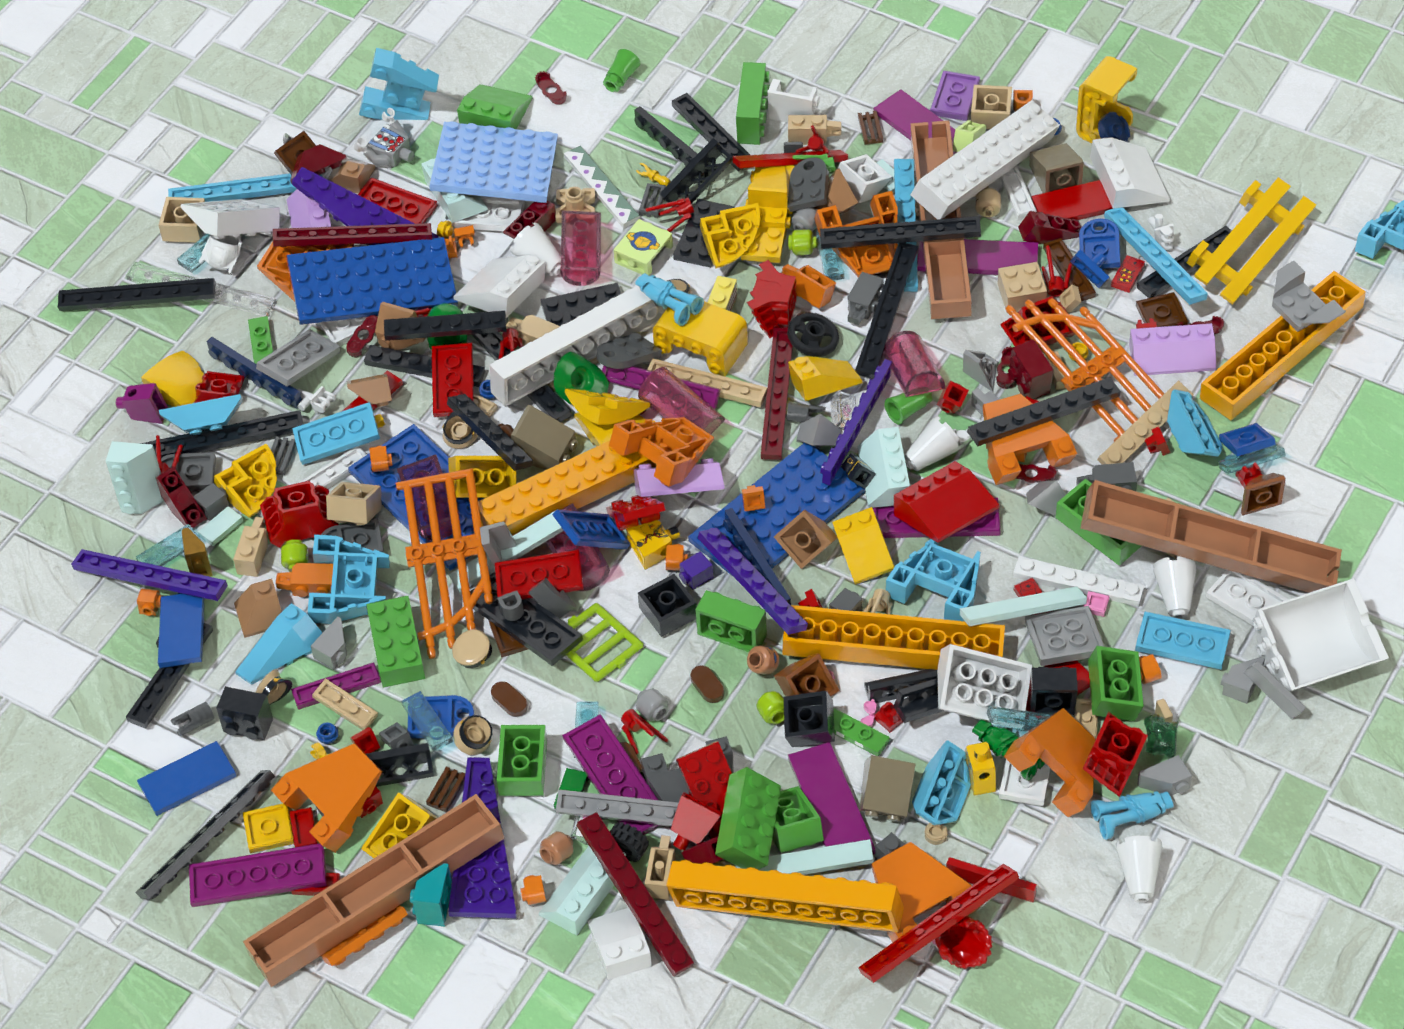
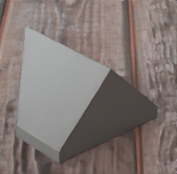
[963,350,999,392]
[796,414,841,448]
[1026,480,1065,518]

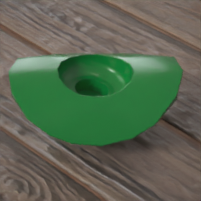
[554,352,609,404]

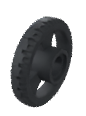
[787,312,839,357]

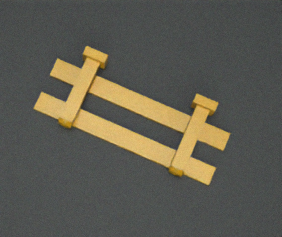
[1186,177,1316,305]

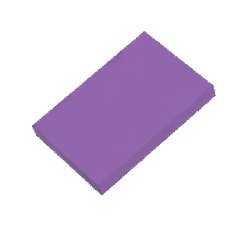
[930,70,980,121]

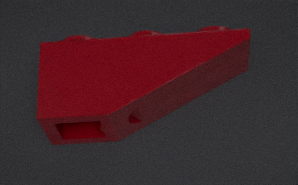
[503,200,556,239]
[1018,211,1081,244]

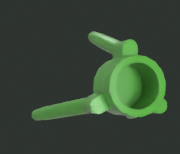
[793,154,836,173]

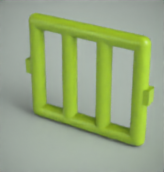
[566,603,643,682]

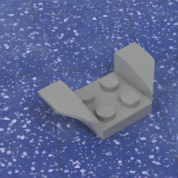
[1272,260,1346,332]

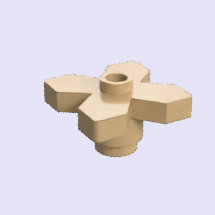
[556,187,595,223]

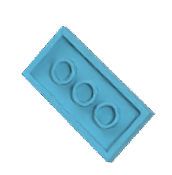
[292,402,380,465]
[1135,612,1231,670]

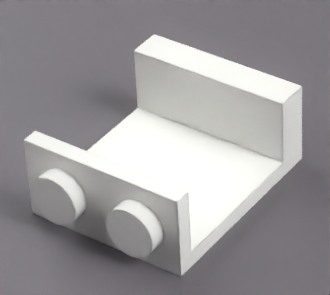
[768,79,820,123]

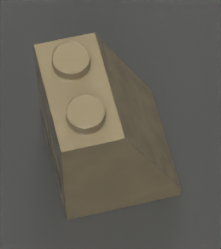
[1029,143,1084,193]
[511,405,578,470]
[859,755,916,822]

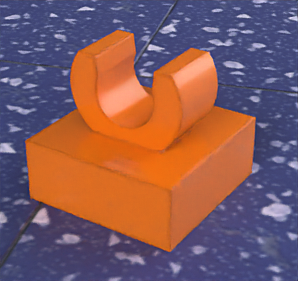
[454,225,475,248]
[439,236,458,258]
[741,485,765,511]

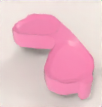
[860,699,877,727]

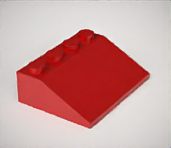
[894,461,999,543]

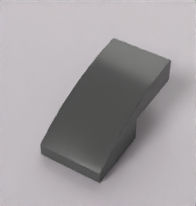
[528,578,576,618]

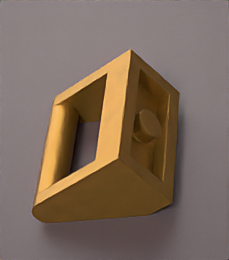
[182,528,213,577]

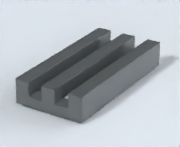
[639,183,666,218]
[271,436,296,475]

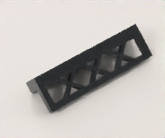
[659,138,733,212]
[864,669,938,703]
[894,678,944,723]
[366,743,434,787]

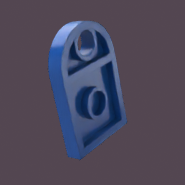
[1079,218,1121,269]
[407,695,474,739]

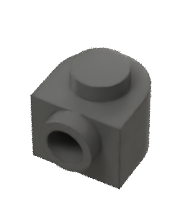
[497,590,524,621]

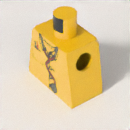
[626,520,680,570]
[965,742,996,796]

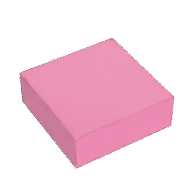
[1084,591,1110,617]

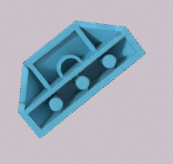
[1167,389,1223,457]
[159,394,243,435]
[912,740,971,826]

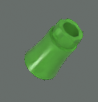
[603,49,640,92]
[885,385,933,424]

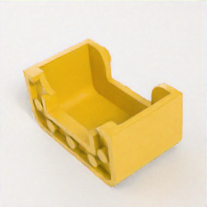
[1076,56,1137,143]
[653,298,748,377]

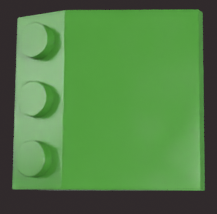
[457,84,533,129]

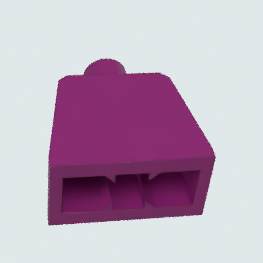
[116,383,168,424]

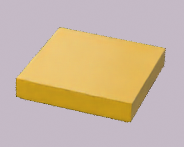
[243,804,294,853]

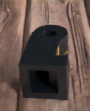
[841,453,876,489]

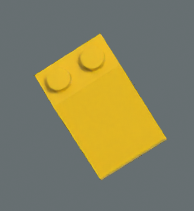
[788,356,862,401]
[832,507,894,585]
[361,792,438,858]

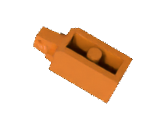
[781,264,836,309]
[276,563,333,597]

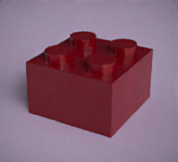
[1008,339,1054,400]

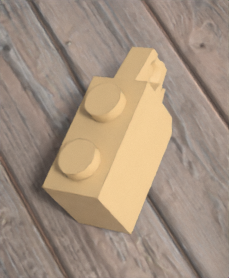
[788,115,841,145]
[506,315,560,346]
[233,517,268,577]
[645,835,676,900]

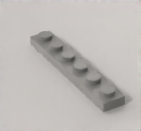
[556,790,679,826]

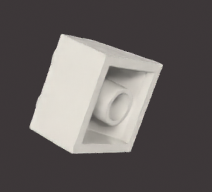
[838,154,892,203]

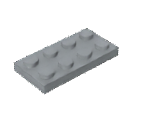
[256,329,341,387]

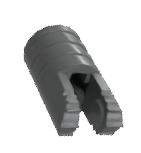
[787,403,826,423]
[170,701,215,736]

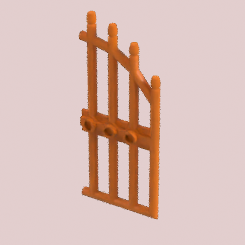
[1005,298,1165,442]
[396,468,493,659]

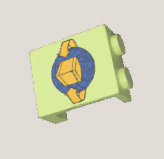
[614,219,673,276]

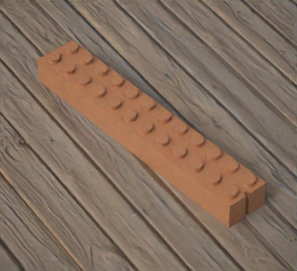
[910,120,971,319]
[1081,480,1342,593]
[243,794,505,987]

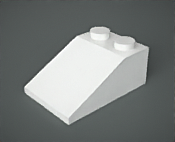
[587,908,652,980]

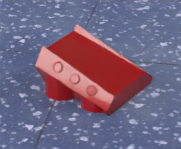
[194,371,245,403]

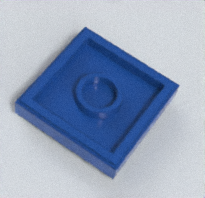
[1219,423,1276,457]

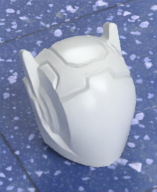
[199,235,242,274]

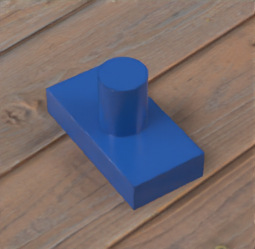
[1070,250,1109,288]

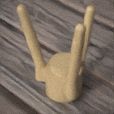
[863,589,892,614]

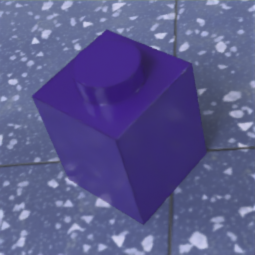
[679,551,714,590]

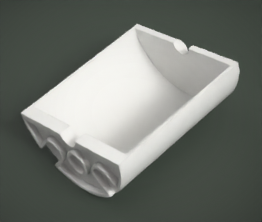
[1252,578,1389,692]

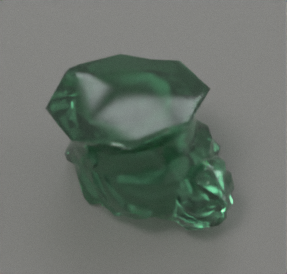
[1144,714,1179,759]

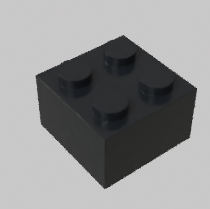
[638,574,697,637]
[1029,667,1078,715]
[216,686,273,741]
[783,691,835,747]

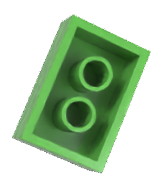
[695,590,767,652]
[1088,646,1144,721]
[497,725,547,796]

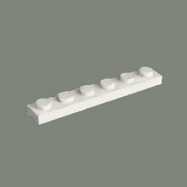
[1013,556,1145,607]

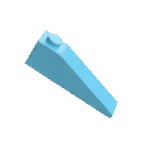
[235,603,322,685]

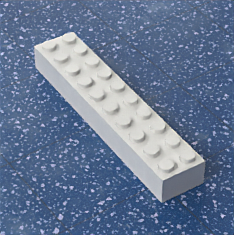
[911,100,1060,219]
[490,286,666,407]

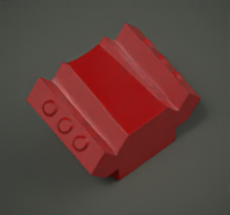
[746,260,797,339]
[1000,296,1076,346]
[260,480,339,548]
[1083,711,1148,797]

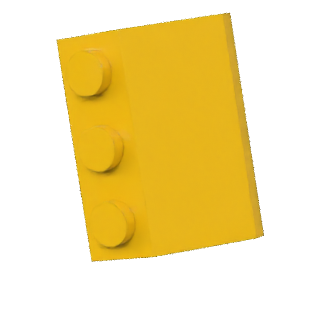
[448,456,516,498]

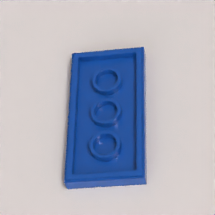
[552,509,630,549]
[158,594,205,668]
[137,741,237,816]

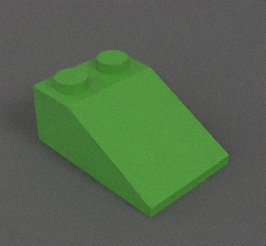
[772,786,824,853]

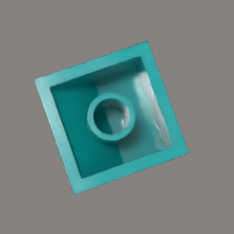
[410,863,452,927]

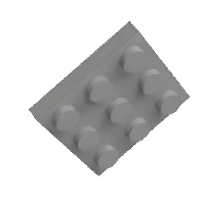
[1025,606,1104,666]

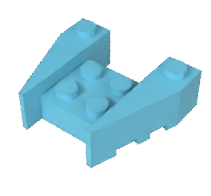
[359,48,439,120]
[1355,200,1404,259]
[308,535,390,624]
[886,539,981,621]

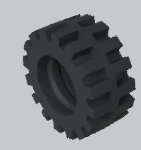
[610,822,649,862]

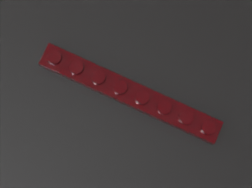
[273,223,432,247]
[761,328,793,460]
[576,812,694,977]

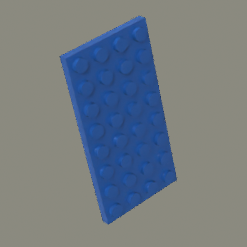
[287,237,458,325]
[348,424,485,571]
[688,443,865,576]

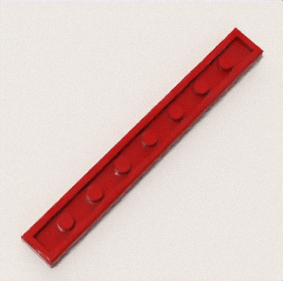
[858,863,1019,983]

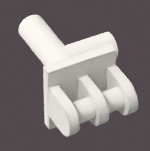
[1148,214,1174,251]
[297,386,336,415]

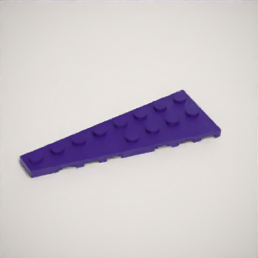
[292,167,439,246]
[448,757,517,919]

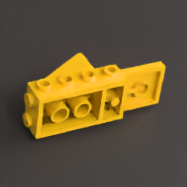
[741,165,795,263]

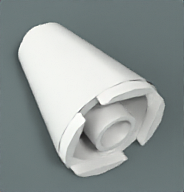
[510,223,564,276]
[904,416,962,471]
[1153,556,1197,619]
[1116,836,1162,902]

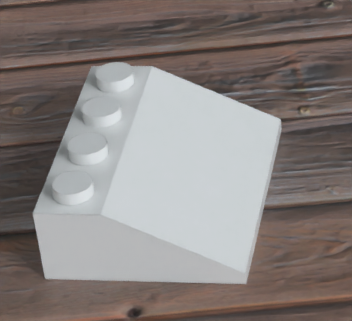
[1090,138,1170,209]
[181,199,280,239]
[454,255,546,318]
[937,644,1032,730]

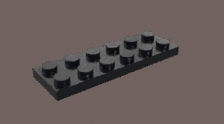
[470,572,583,666]

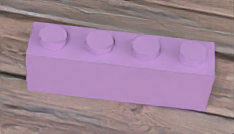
[287,189,331,228]
[1129,324,1216,376]
[634,458,725,497]

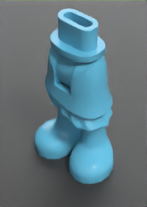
[635,273,704,326]
[1090,791,1174,840]

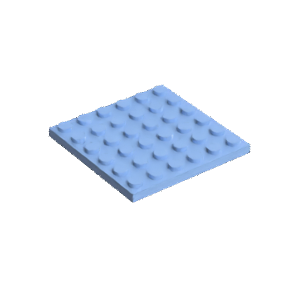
[430,121,558,203]

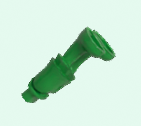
[972,720,1045,780]

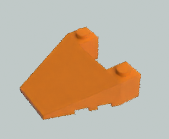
[814,191,898,278]
[257,242,354,302]
[983,394,1077,485]
[609,417,714,487]
[1004,708,1095,817]
[271,744,382,853]
[871,842,982,943]

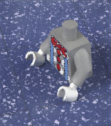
[354,108,414,167]

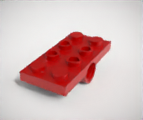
[606,495,666,531]
[676,741,732,839]

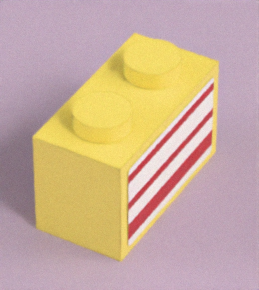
[707,276,738,311]

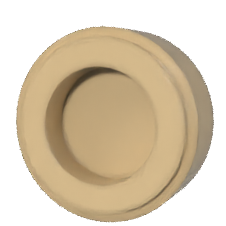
[925,823,947,845]

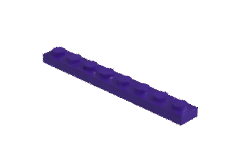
[820,359,892,485]
[698,528,808,635]
[71,549,228,601]

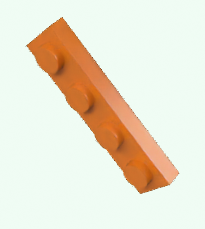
[321,906,408,966]

